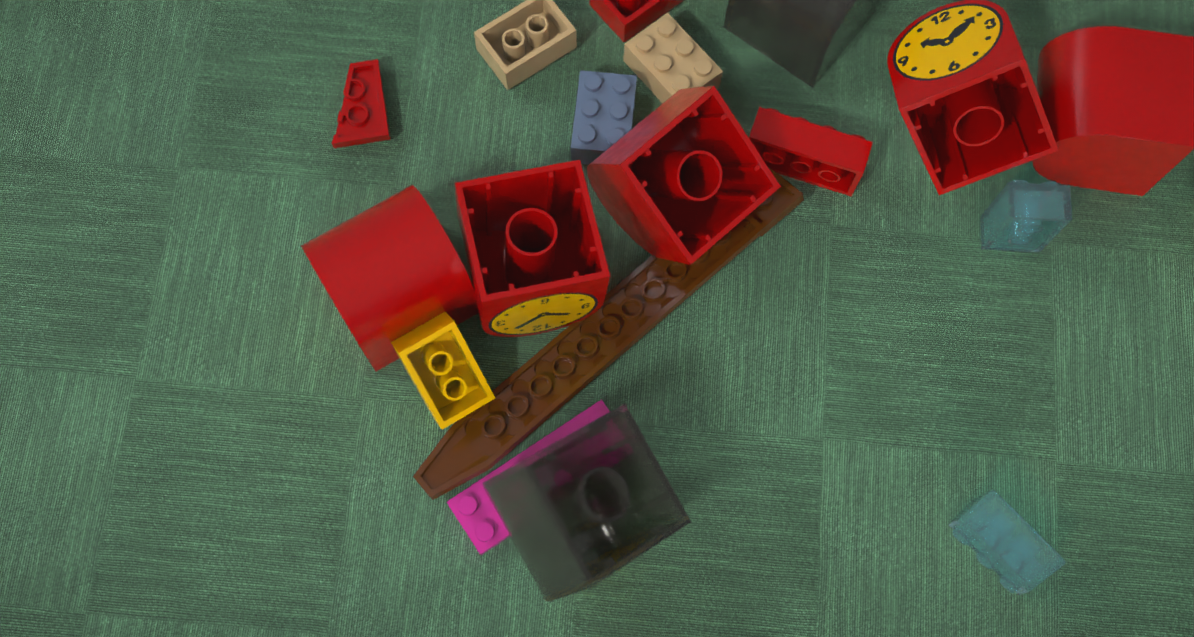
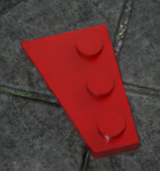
[332,59,391,149]

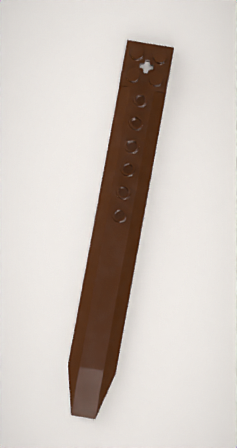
[413,167,804,500]

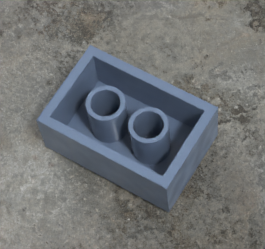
[571,70,637,165]

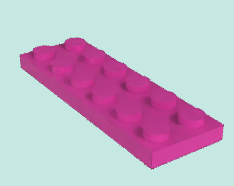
[446,399,636,555]

